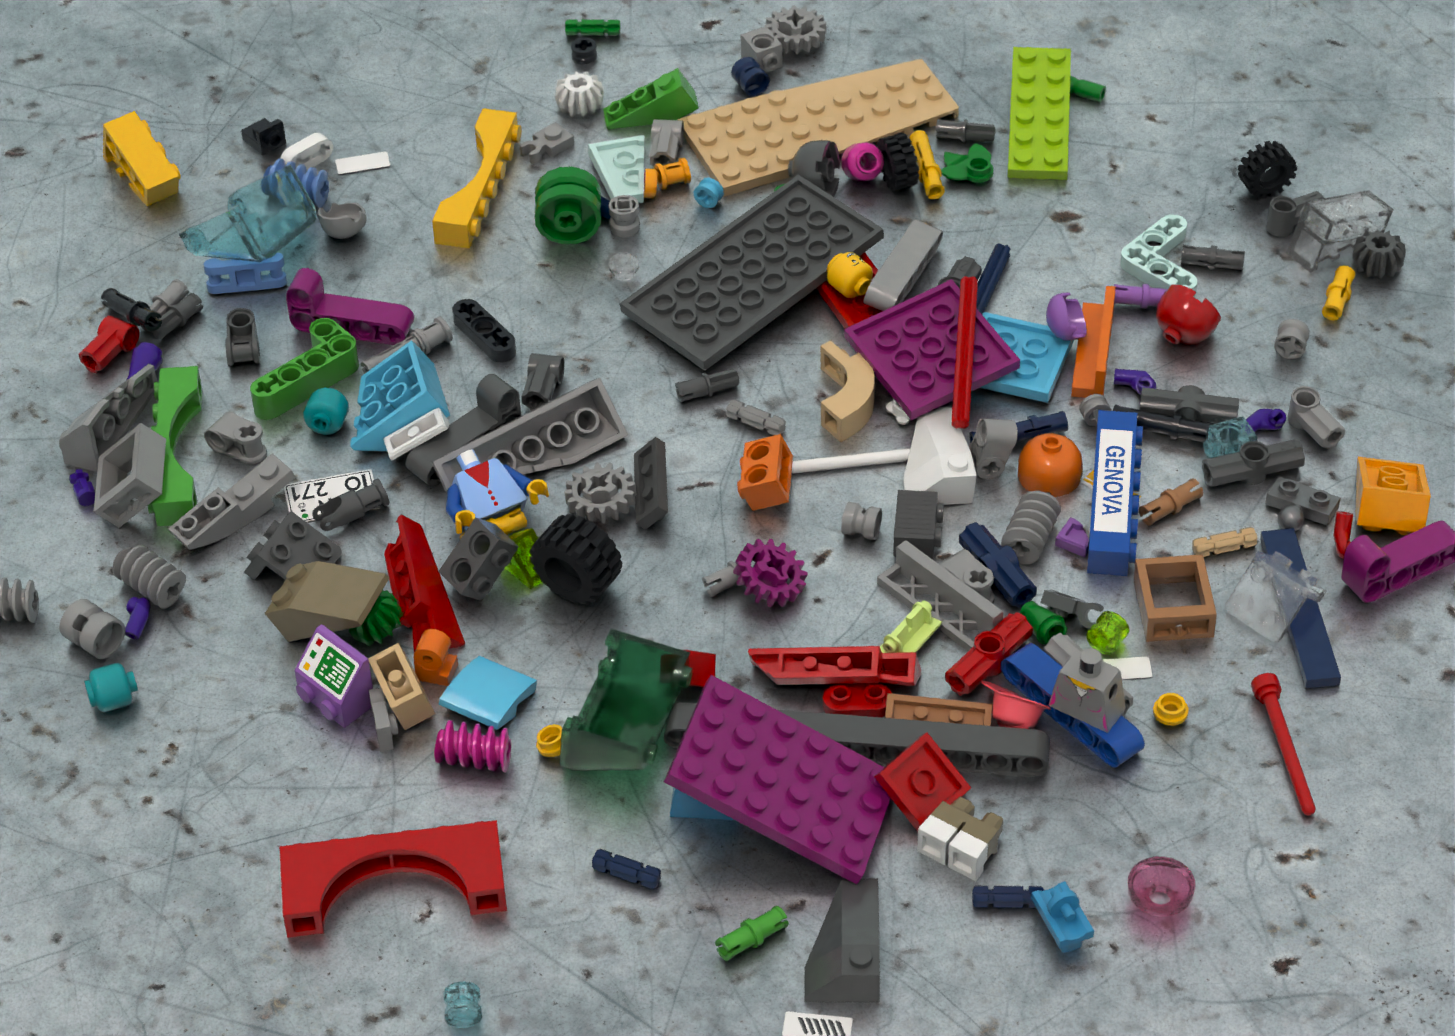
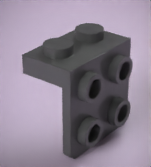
[244,511,342,580]

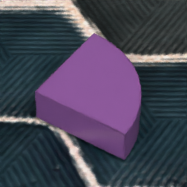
[1055,517,1089,557]

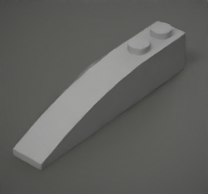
[431,377,628,492]

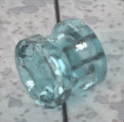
[443,981,482,1028]

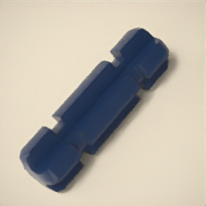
[592,849,661,889]
[972,885,1044,908]

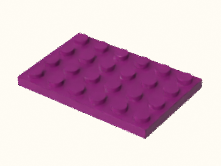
[664,675,891,885]

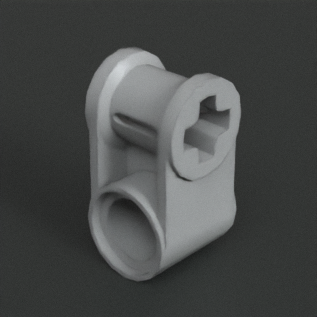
[204,412,267,465]
[969,418,1017,479]
[939,549,994,603]

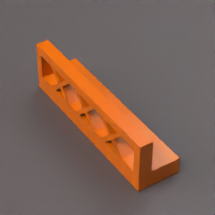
[1071,286,1116,398]

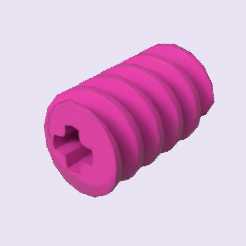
[434,720,511,773]

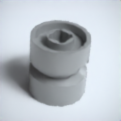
[59,599,125,659]

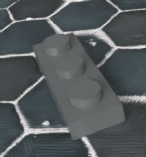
[634,437,668,530]

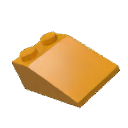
[1355,456,1431,535]

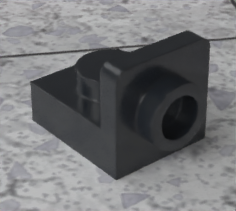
[241,118,286,156]

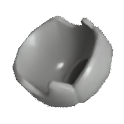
[318,202,367,239]

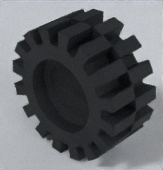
[877,133,919,191]
[1238,141,1297,199]

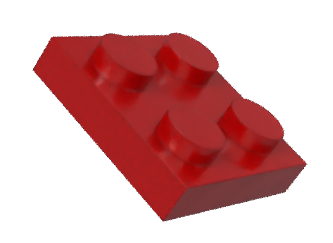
[874,732,971,832]

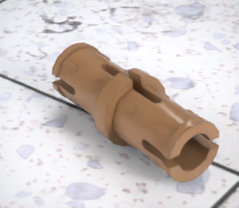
[1139,478,1203,525]

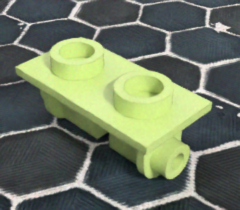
[880,600,942,653]

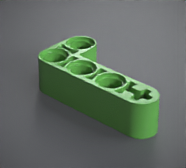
[250,318,359,420]

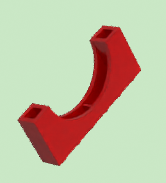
[279,820,507,938]

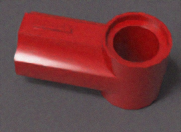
[79,316,140,374]

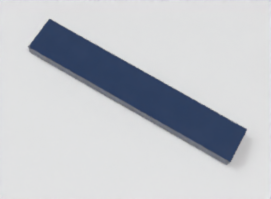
[1260,528,1341,688]

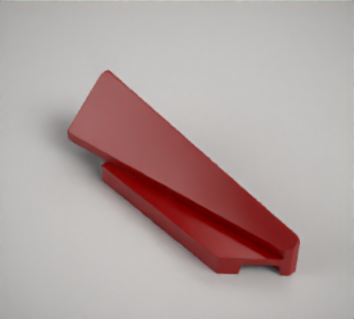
[384,514,465,652]
[748,646,921,686]

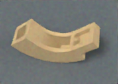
[820,340,875,442]

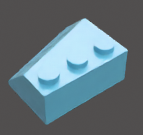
[350,340,450,451]

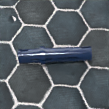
[969,411,1068,444]

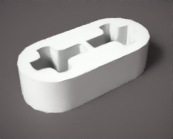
[281,132,333,170]

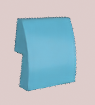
[439,656,537,730]

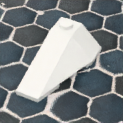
[903,406,977,505]

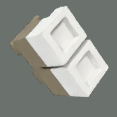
[917,796,1003,881]

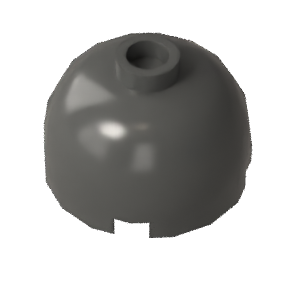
[788,140,840,197]

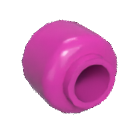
[841,142,884,182]

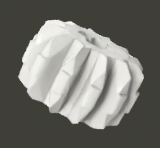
[555,71,604,117]

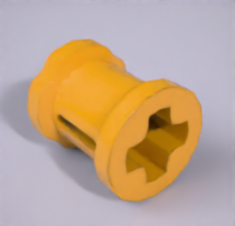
[654,158,691,190]

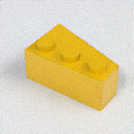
[103,111,181,206]

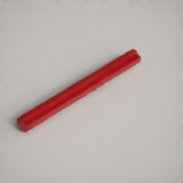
[952,276,978,429]

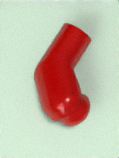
[1333,511,1353,559]

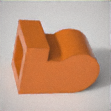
[413,629,458,686]

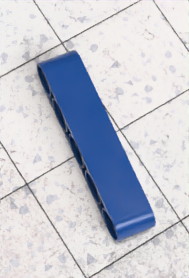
[1001,643,1145,768]

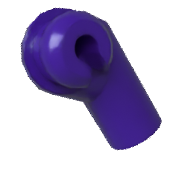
[125,597,151,640]

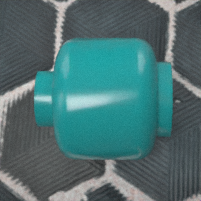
[303,387,349,435]
[84,663,138,713]

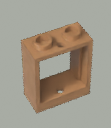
[1134,555,1217,642]

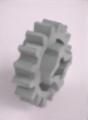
[765,5,826,54]
[564,462,637,524]

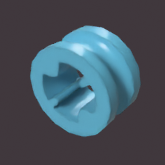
[693,178,724,208]

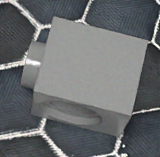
[741,26,783,73]

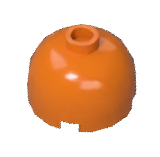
[1018,433,1083,497]

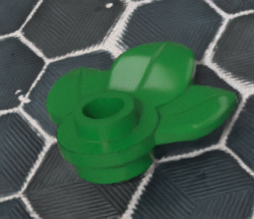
[941,143,994,183]

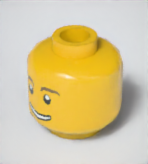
[827,252,873,298]

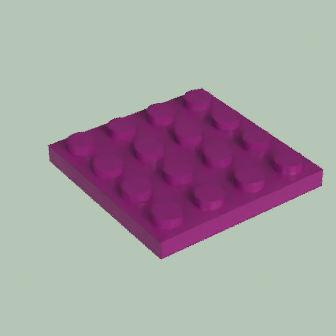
[844,279,1020,420]

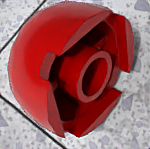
[1156,284,1221,345]

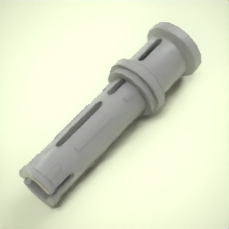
[361,316,453,374]

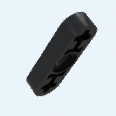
[452,299,516,362]

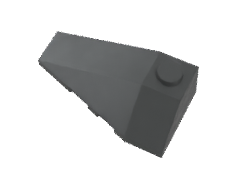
[804,878,880,1002]

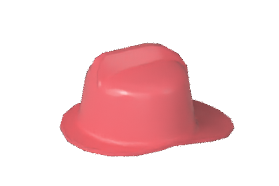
[981,680,1051,729]

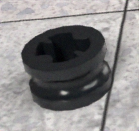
[571,37,597,64]

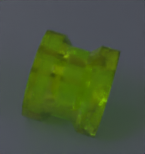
[1086,611,1130,655]

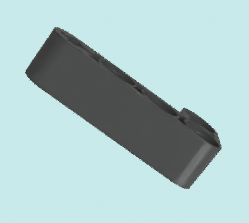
[406,374,521,486]

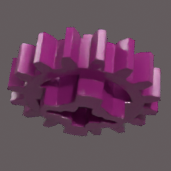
[733,538,808,607]

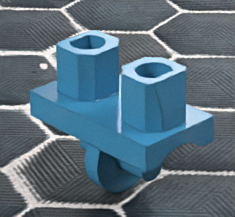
[1031,881,1094,953]

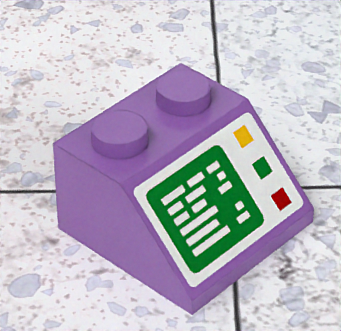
[295,624,373,728]

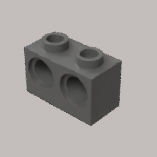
[438,517,519,601]

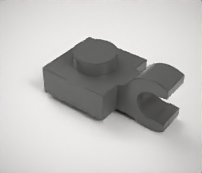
[1040,590,1104,629]

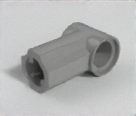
[650,119,684,166]
[1288,386,1345,450]

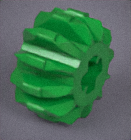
[349,590,404,646]

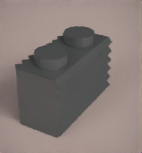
[893,490,944,559]

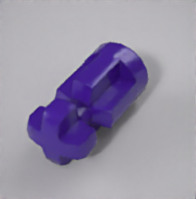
[69,469,95,506]

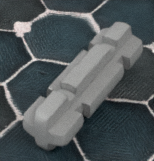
[726,400,786,435]

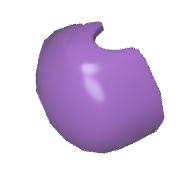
[1046,292,1087,341]

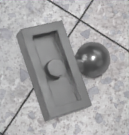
[1265,476,1341,531]

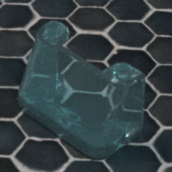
[179,164,317,262]

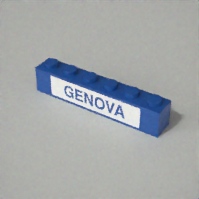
[1087,410,1143,576]

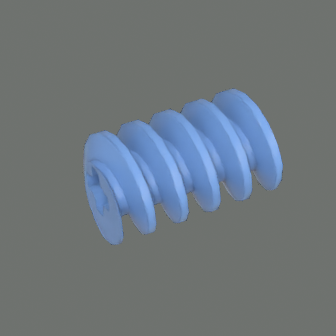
[262,158,329,208]

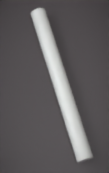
[791,448,910,474]

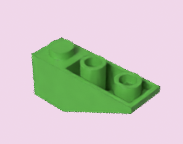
[603,68,699,130]

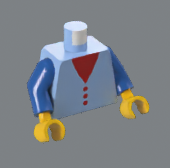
[446,449,549,534]

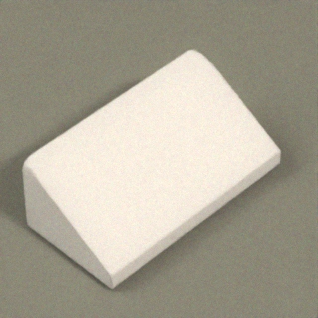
[383,407,450,460]

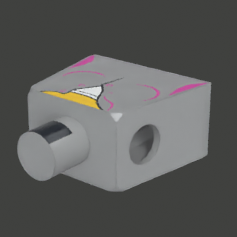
[1049,648,1125,733]

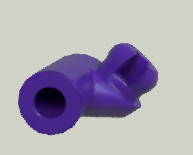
[1114,369,1157,396]
[1237,409,1287,438]

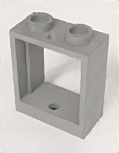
[93,423,166,528]

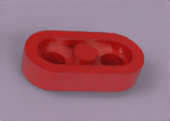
[823,683,892,718]

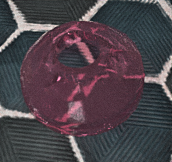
[1127,856,1196,917]

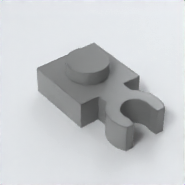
[520,122,574,164]
[369,687,398,752]

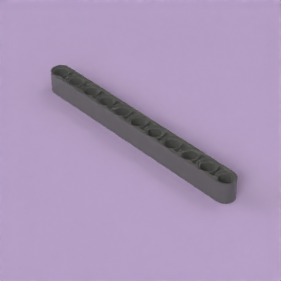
[664,702,1050,777]

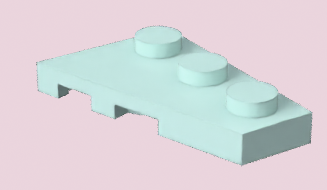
[588,135,644,203]

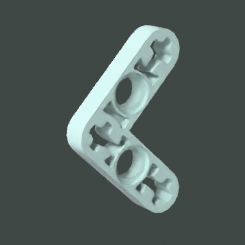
[1120,214,1198,297]

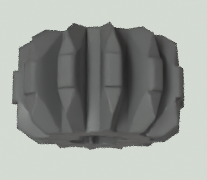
[1352,229,1406,279]

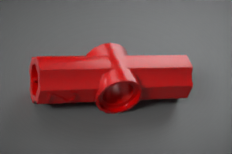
[945,612,1033,696]

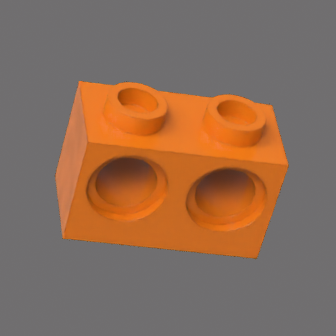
[737,434,793,511]

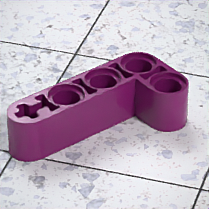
[286,268,415,345]
[1341,520,1455,603]

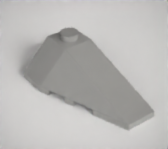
[59,364,157,472]

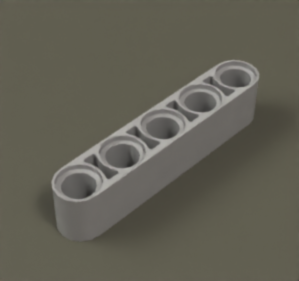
[863,219,943,311]

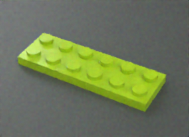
[1007,47,1071,180]

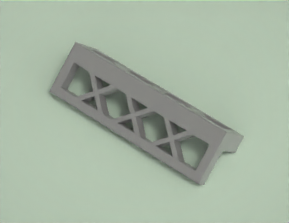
[877,540,1003,651]

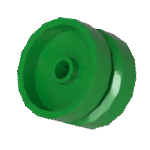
[535,167,601,245]

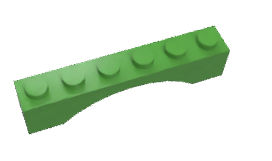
[148,366,202,526]

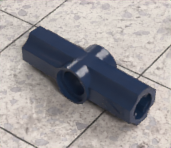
[959,522,1037,609]

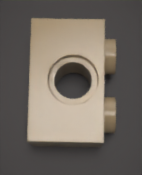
[368,643,436,730]

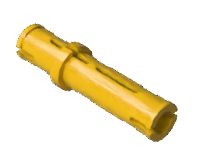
[909,130,945,199]

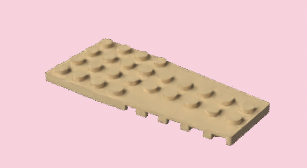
[678,59,959,197]

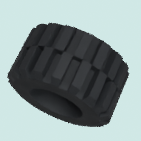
[530,514,623,605]

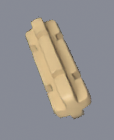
[1192,527,1258,557]

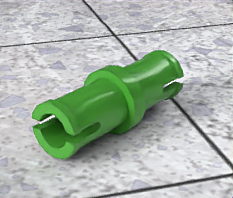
[715,906,789,961]

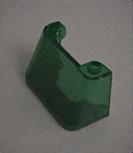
[560,629,693,771]

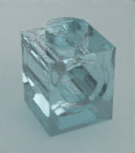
[1203,416,1258,459]

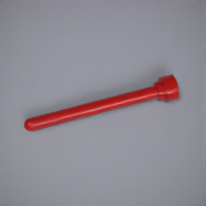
[1251,673,1316,816]

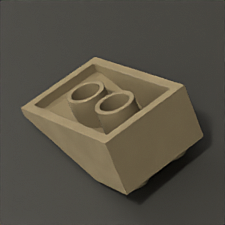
[265,561,389,642]

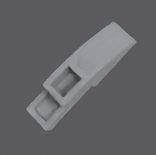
[168,453,296,550]

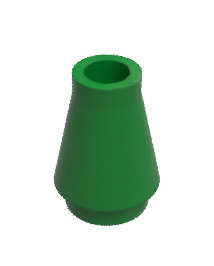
[1020,601,1067,644]

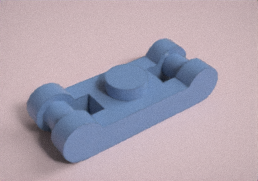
[203,252,287,294]

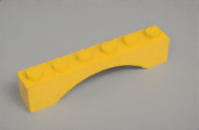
[432,108,522,249]

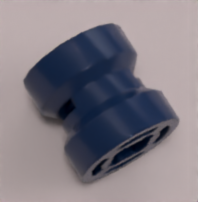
[731,57,770,97]

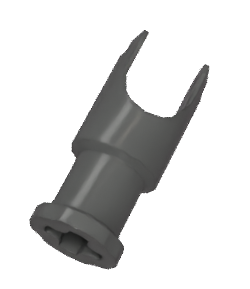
[312,478,390,531]

